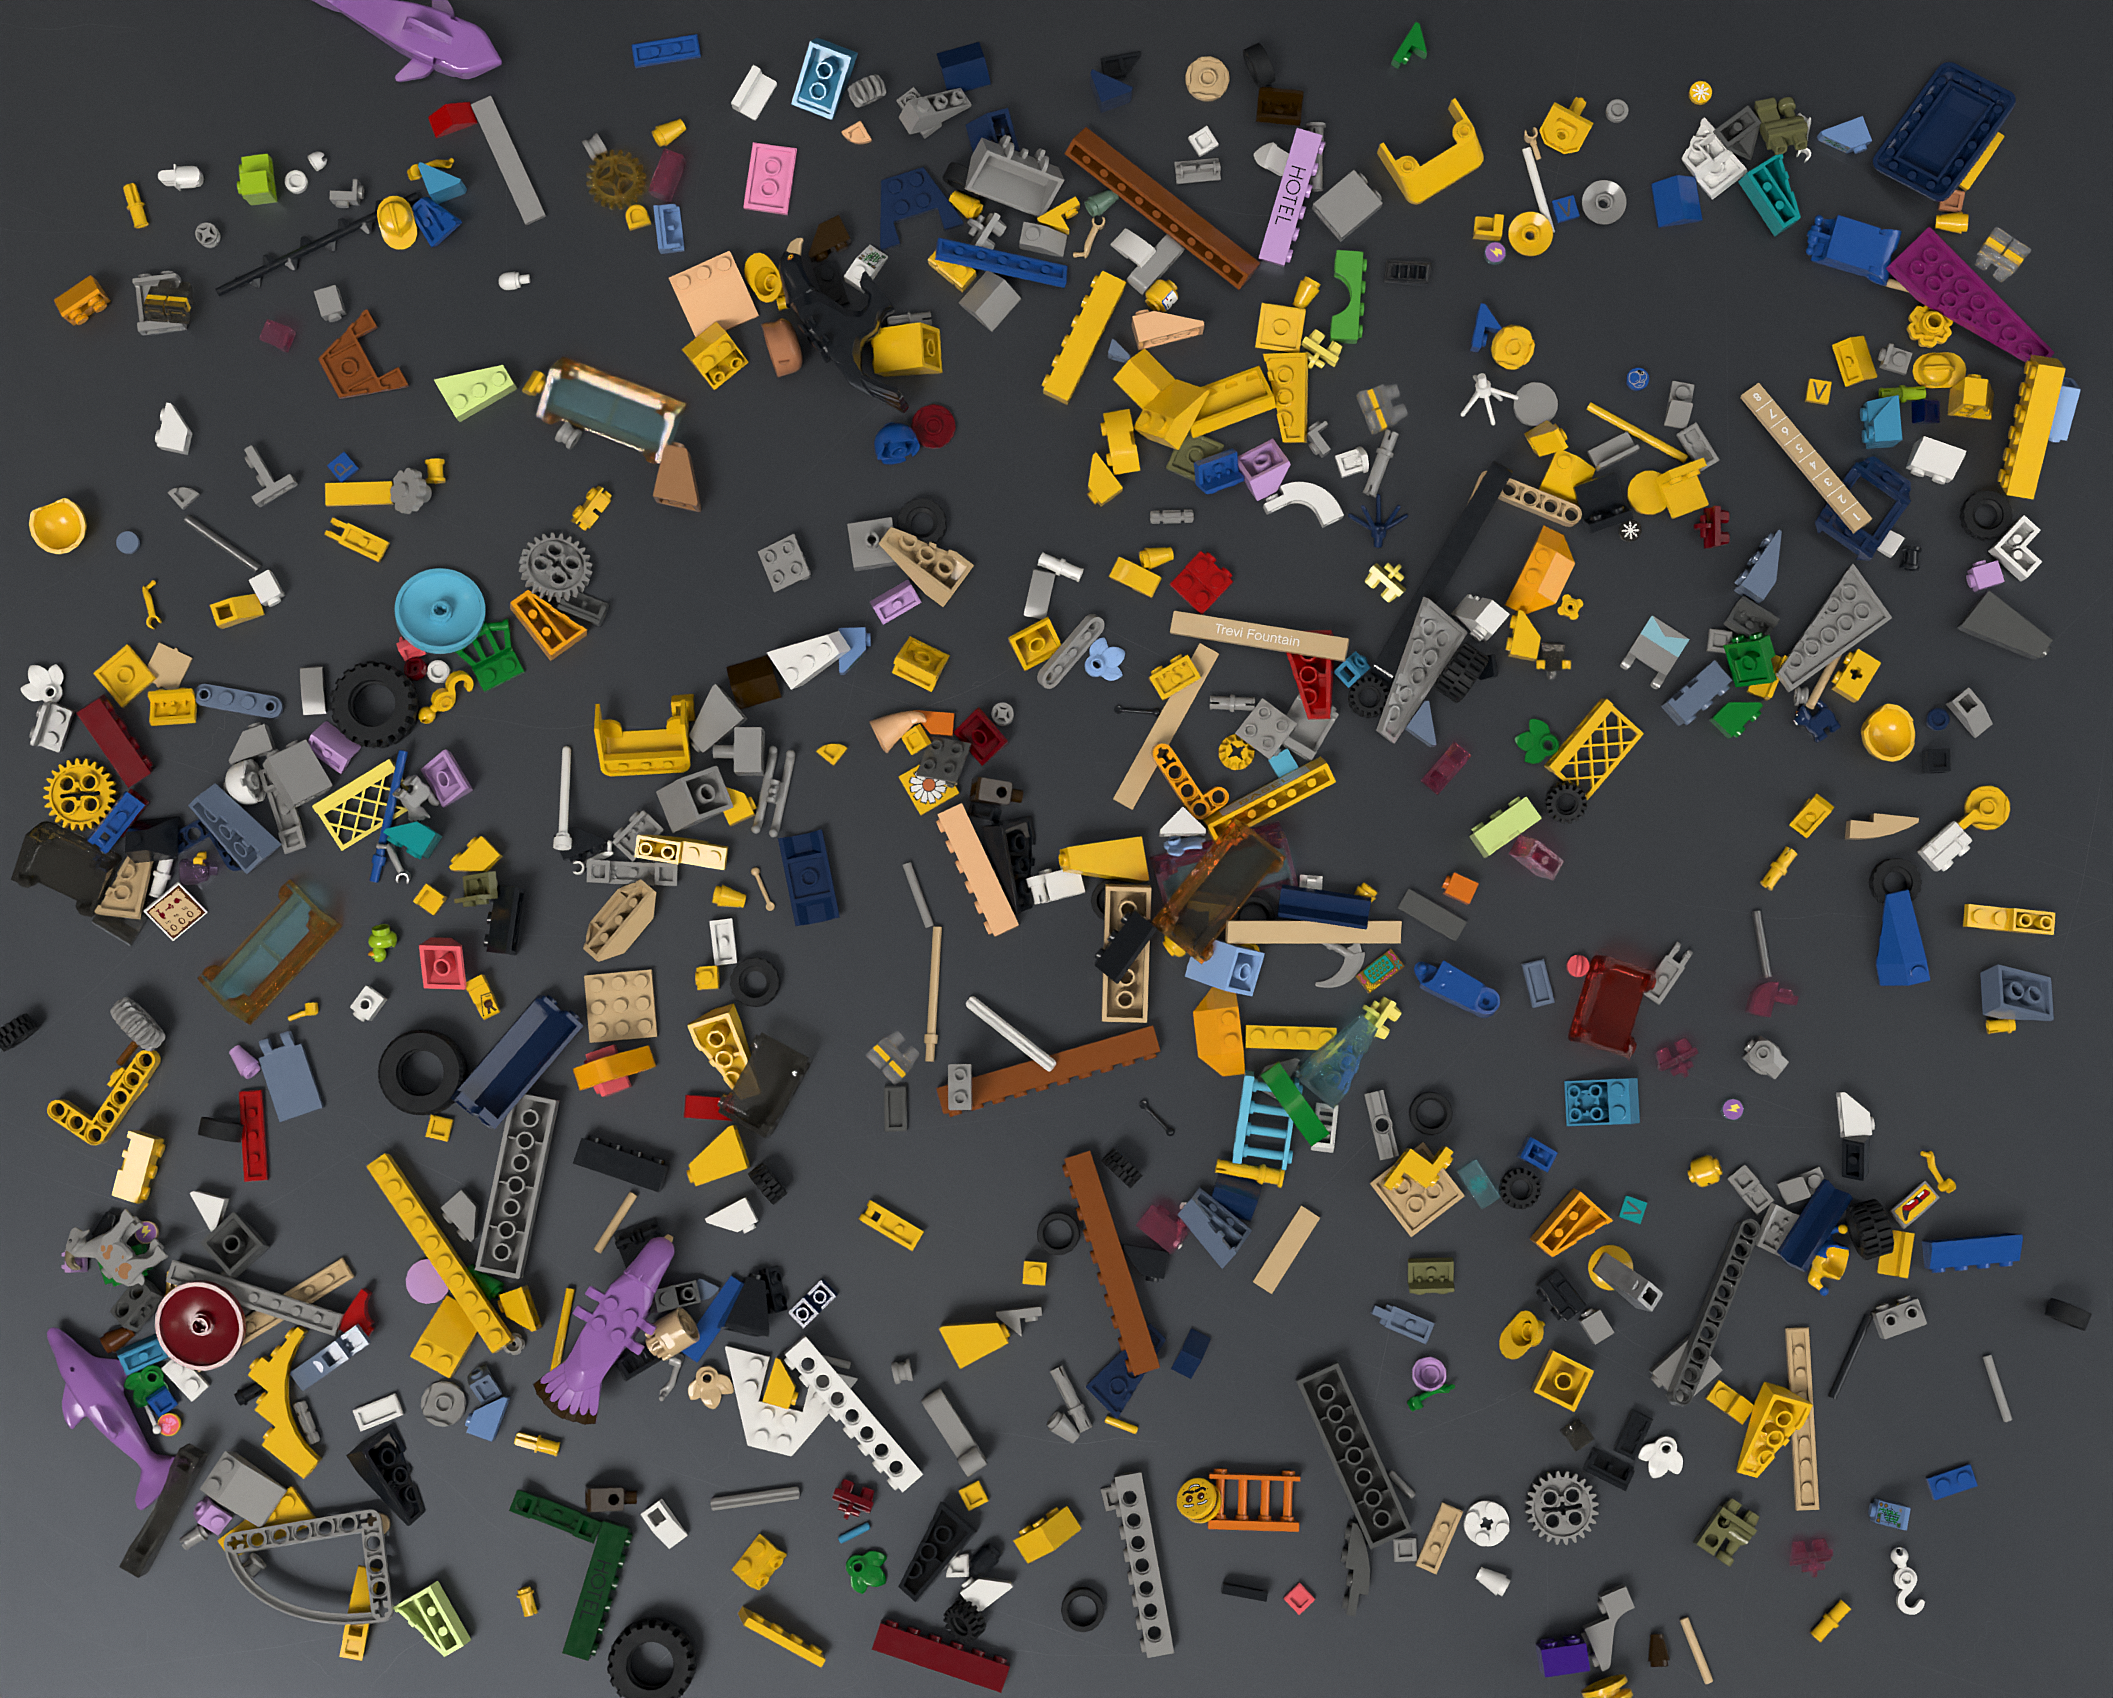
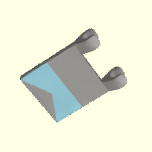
[1620,616,1690,690]

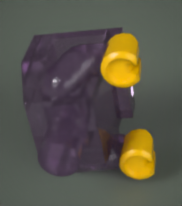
[179,851,218,885]

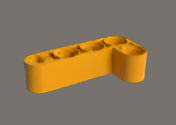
[1151,743,1229,819]
[573,1045,656,1090]

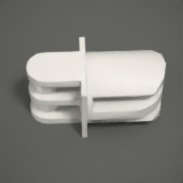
[158,164,204,191]

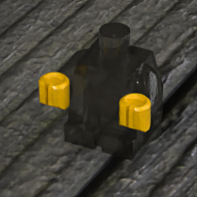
[1536,642,1571,680]

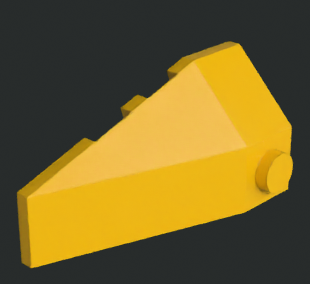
[1736,1382,1813,1478]

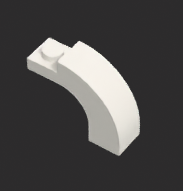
[1263,482,1344,528]

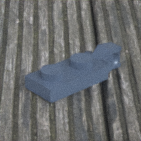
[1370,1304,1435,1344]

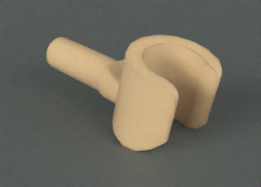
[1524,127,1541,160]

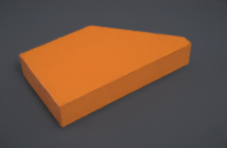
[913,710,955,736]

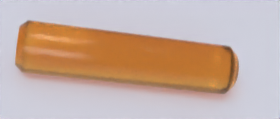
[116,1041,139,1066]

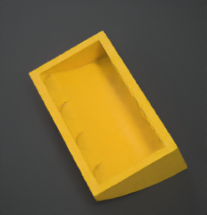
[1189,366,1276,438]

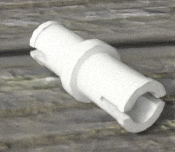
[1037,552,1084,582]
[149,859,174,898]

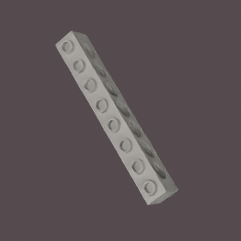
[1111,1470,1174,1658]

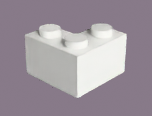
[1988,515,2042,582]

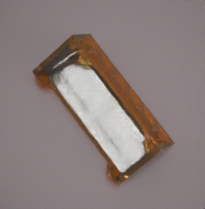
[1152,818,1286,964]

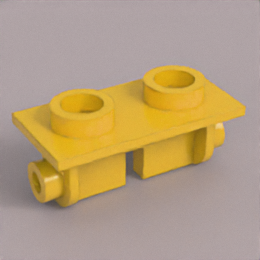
[571,485,612,531]

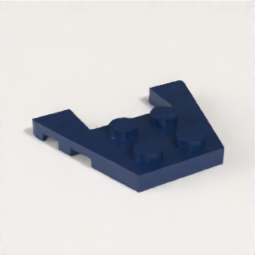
[880,167,964,251]

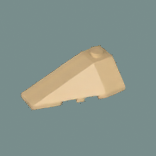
[878,527,974,607]

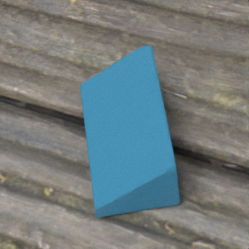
[116,1334,169,1376]

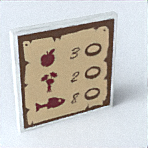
[143,882,208,941]

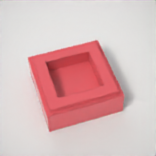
[1283,1582,1315,1615]

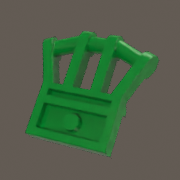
[456,619,525,692]

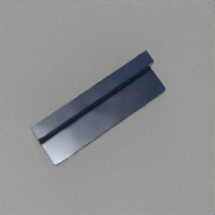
[1278,884,1371,930]
[1777,1179,1853,1272]

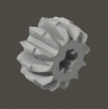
[848,74,887,107]

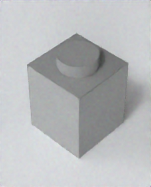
[314,285,347,322]
[1578,1308,1614,1345]

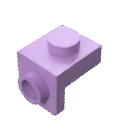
[193,1496,232,1535]

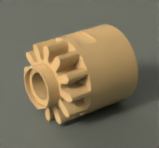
[645,1307,700,1361]

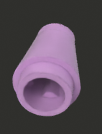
[229,1045,261,1079]

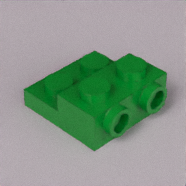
[1723,631,1777,687]

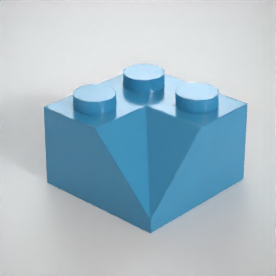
[1860,395,1902,449]

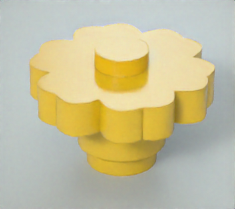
[1907,305,1953,348]

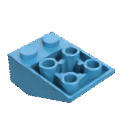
[1564,1078,1640,1126]

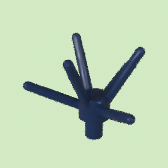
[1348,494,1408,548]

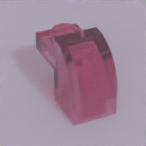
[1745,982,1799,1018]

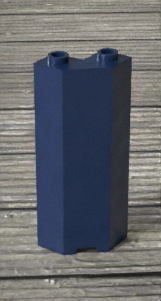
[450,995,583,1129]

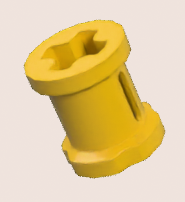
[425,458,446,484]

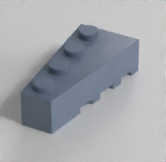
[188,783,282,874]

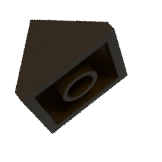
[726,655,782,710]

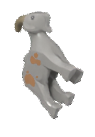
[65,1209,168,1286]

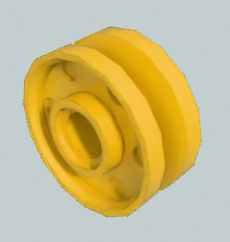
[1581,1674,1633,1698]

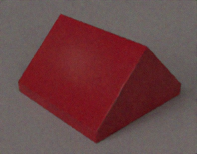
[953,707,1009,766]

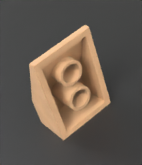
[1132,309,1204,351]

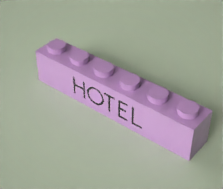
[1258,128,1325,267]

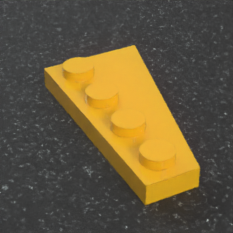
[1263,352,1308,443]
[217,1485,316,1555]
[738,1606,826,1667]

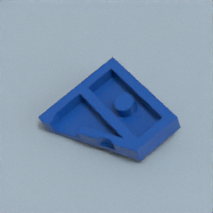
[411,197,462,247]

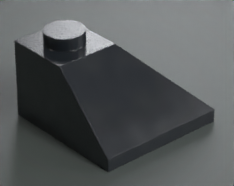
[125,816,180,863]

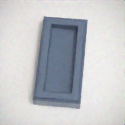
[1521,959,1555,1008]

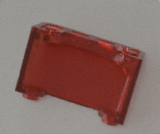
[1568,955,1656,1058]

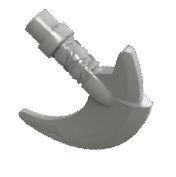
[1315,943,1365,988]

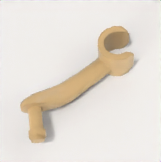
[1073,217,1105,259]

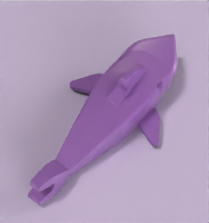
[312,0,502,82]

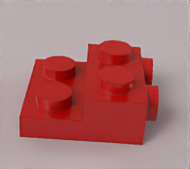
[1169,551,1233,615]

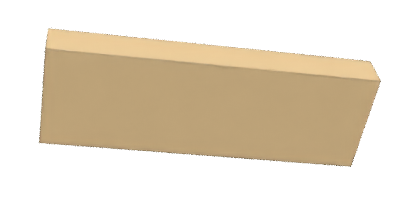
[1415,1502,1463,1575]

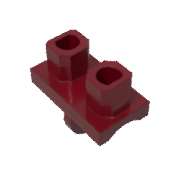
[1694,506,1730,549]
[832,1479,874,1520]

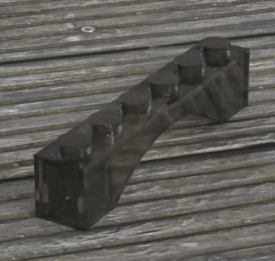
[119,1443,209,1578]

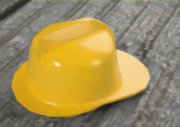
[377,196,417,249]
[744,253,784,303]
[1912,352,1966,388]
[1499,1310,1545,1360]

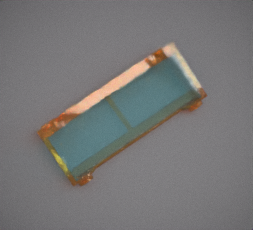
[536,356,687,464]
[197,879,342,1025]

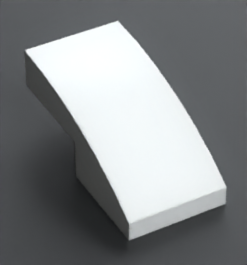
[1110,228,1156,268]

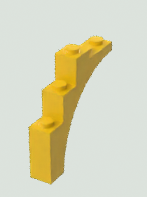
[248,1326,322,1479]

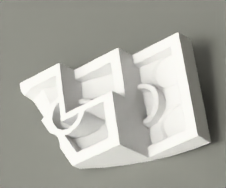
[1682,117,1748,200]

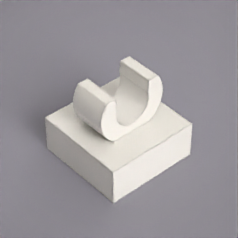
[1299,875,1323,890]

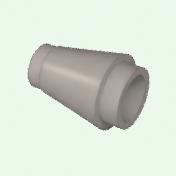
[1046,1411,1081,1443]

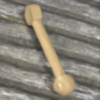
[751,867,775,911]

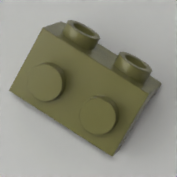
[454,871,498,907]
[1407,1257,1455,1295]

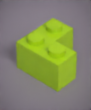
[237,154,277,206]

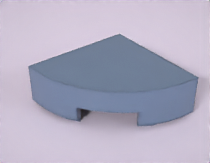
[697,1278,720,1300]

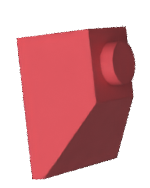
[419,937,467,990]

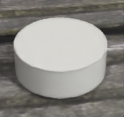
[285,170,308,194]
[427,660,450,683]

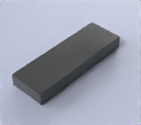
[1397,889,1467,942]

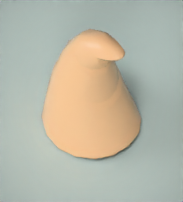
[869,711,927,753]

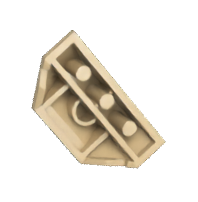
[583,879,656,962]

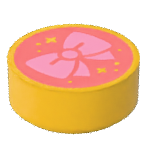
[157,1413,182,1436]

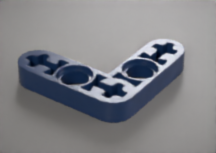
[178,819,242,872]

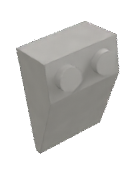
[200,1451,287,1528]

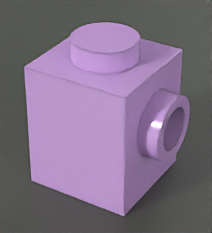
[1966,560,2005,592]

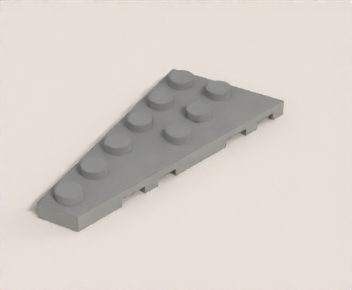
[1776,564,1892,692]
[1376,596,1468,744]

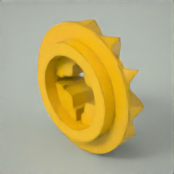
[1219,734,1255,770]

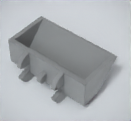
[965,135,1064,217]

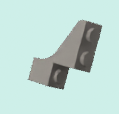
[1580,1584,1635,1672]

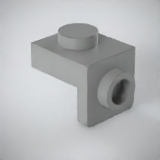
[329,179,364,208]
[1307,421,1331,458]

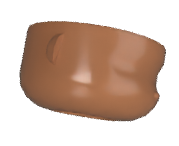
[761,318,803,378]

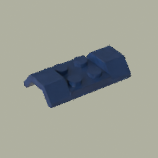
[778,830,840,927]

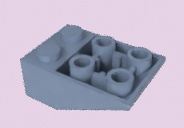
[1733,530,1782,604]

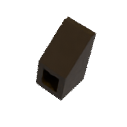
[808,215,851,263]

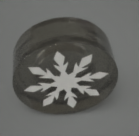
[1618,519,1642,543]

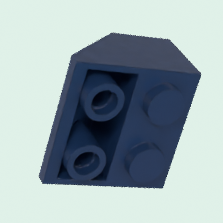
[965,108,1020,152]

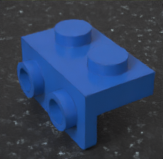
[1194,448,1245,494]

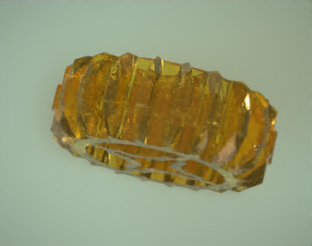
[586,150,646,210]

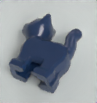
[1793,698,1841,743]

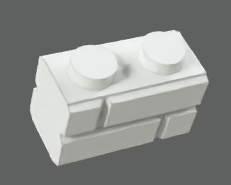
[1917,821,1972,872]

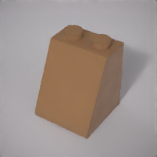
[653,442,701,512]

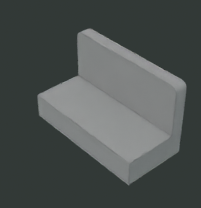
[1587,431,1640,472]

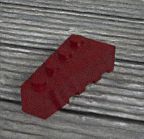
[76,694,153,788]

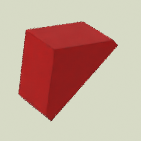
[428,102,478,139]

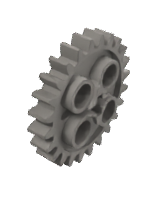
[519,533,592,602]
[1524,1470,1599,1545]

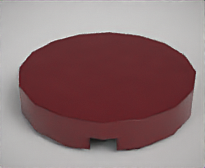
[911,404,956,449]

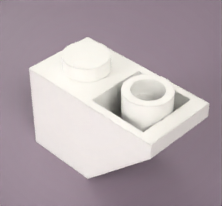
[155,402,193,455]
[641,1498,688,1549]

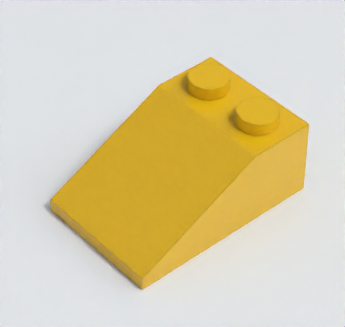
[1133,379,1210,450]
[410,1295,478,1378]

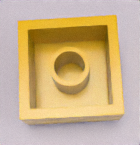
[1530,1349,1594,1412]

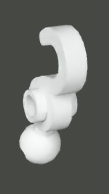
[1891,1547,1925,1615]

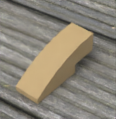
[1845,813,1919,840]

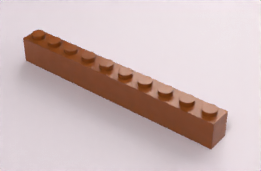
[1064,127,1260,290]
[936,1026,1160,1117]
[1062,1151,1160,1376]

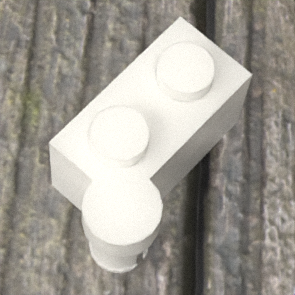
[1026,866,1085,905]

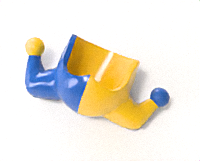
[1807,1224,1850,1296]

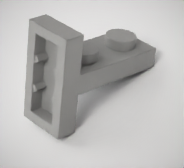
[244,445,298,507]

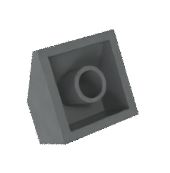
[200,1212,270,1278]

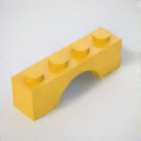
[1244,1025,1337,1051]

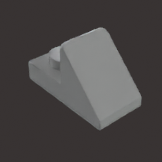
[1664,381,1694,429]
[1777,1167,1825,1205]
[996,1306,1042,1336]

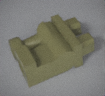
[1754,97,1808,155]
[1693,1498,1759,1567]

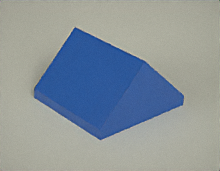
[1651,175,1702,228]

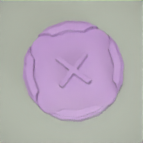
[406,1259,449,1304]

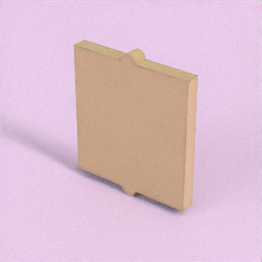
[147,643,193,690]

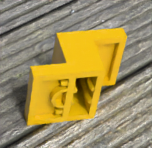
[1380,1146,1454,1190]

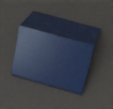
[936,42,991,92]
[1090,69,1133,113]
[1211,1173,1263,1222]

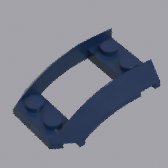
[1815,456,1911,561]

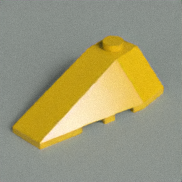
[687,1003,762,1099]

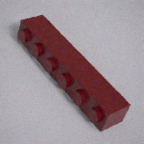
[872,1619,1010,1693]

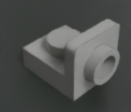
[1878,343,1912,375]

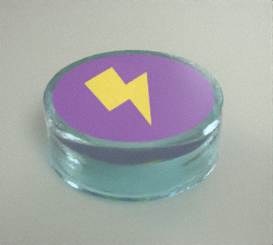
[1484,241,1507,265]
[1721,1098,1744,1121]

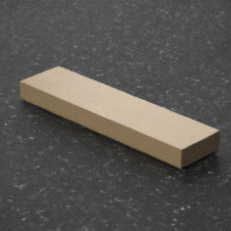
[1252,1206,1320,1294]

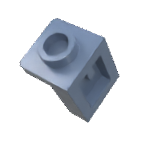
[467,1365,502,1406]

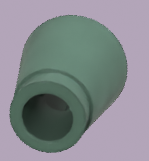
[1084,189,1119,217]

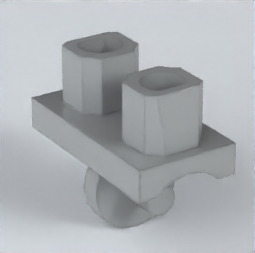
[967,212,1007,249]

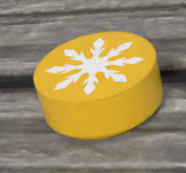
[1689,81,1712,105]

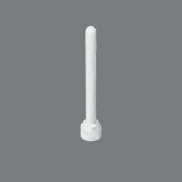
[553,746,572,850]

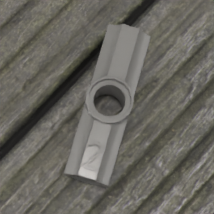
[1364,1090,1399,1160]

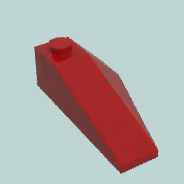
[1286,630,1334,720]

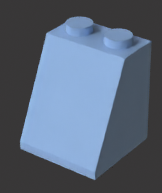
[2048,377,2081,442]
[1185,933,1265,996]

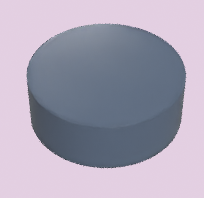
[116,531,140,554]

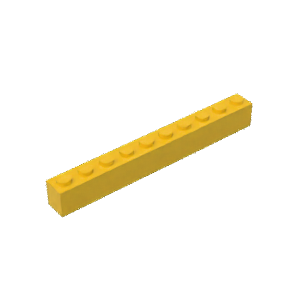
[366,1153,515,1353]

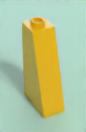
[1058,836,1149,884]

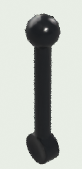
[1114,705,1161,717]
[1139,1100,1175,1137]

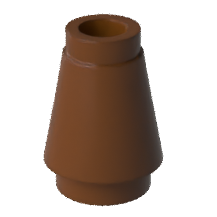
[99,1327,136,1354]

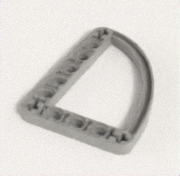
[224,1509,393,1625]

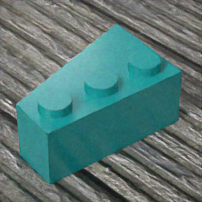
[1738,154,1801,237]

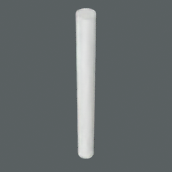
[1522,147,1555,233]

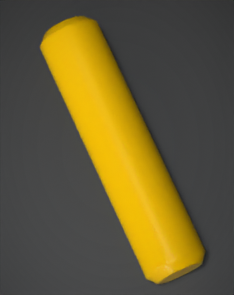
[1104,1416,1138,1434]

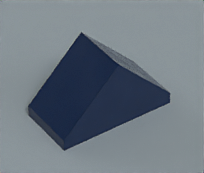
[1171,1328,1211,1379]

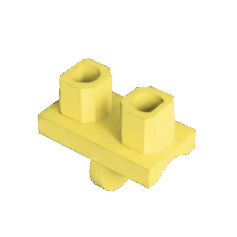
[1301,329,1342,369]
[1365,563,1406,603]
[1362,996,1402,1039]

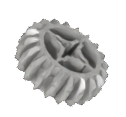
[110,997,165,1051]

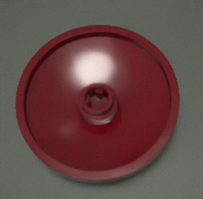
[155,1280,246,1371]

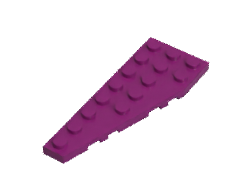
[1886,227,2055,362]

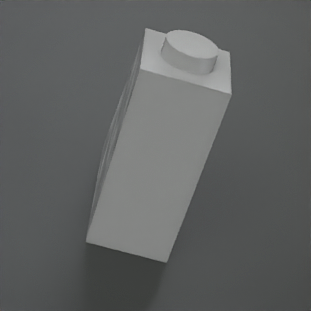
[689,684,747,753]

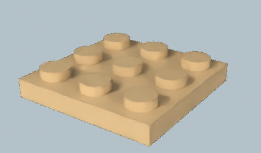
[584,970,658,1043]
[1369,1142,1464,1237]

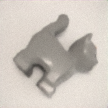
[392,775,440,822]

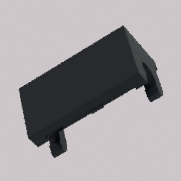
[1582,1447,1635,1491]

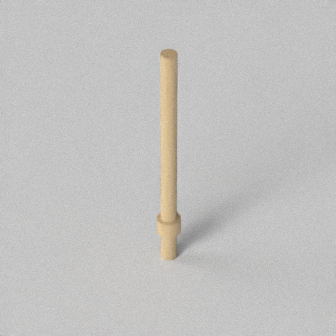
[924,927,942,1062]

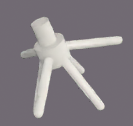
[1461,373,1519,425]

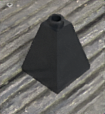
[717,1273,769,1338]

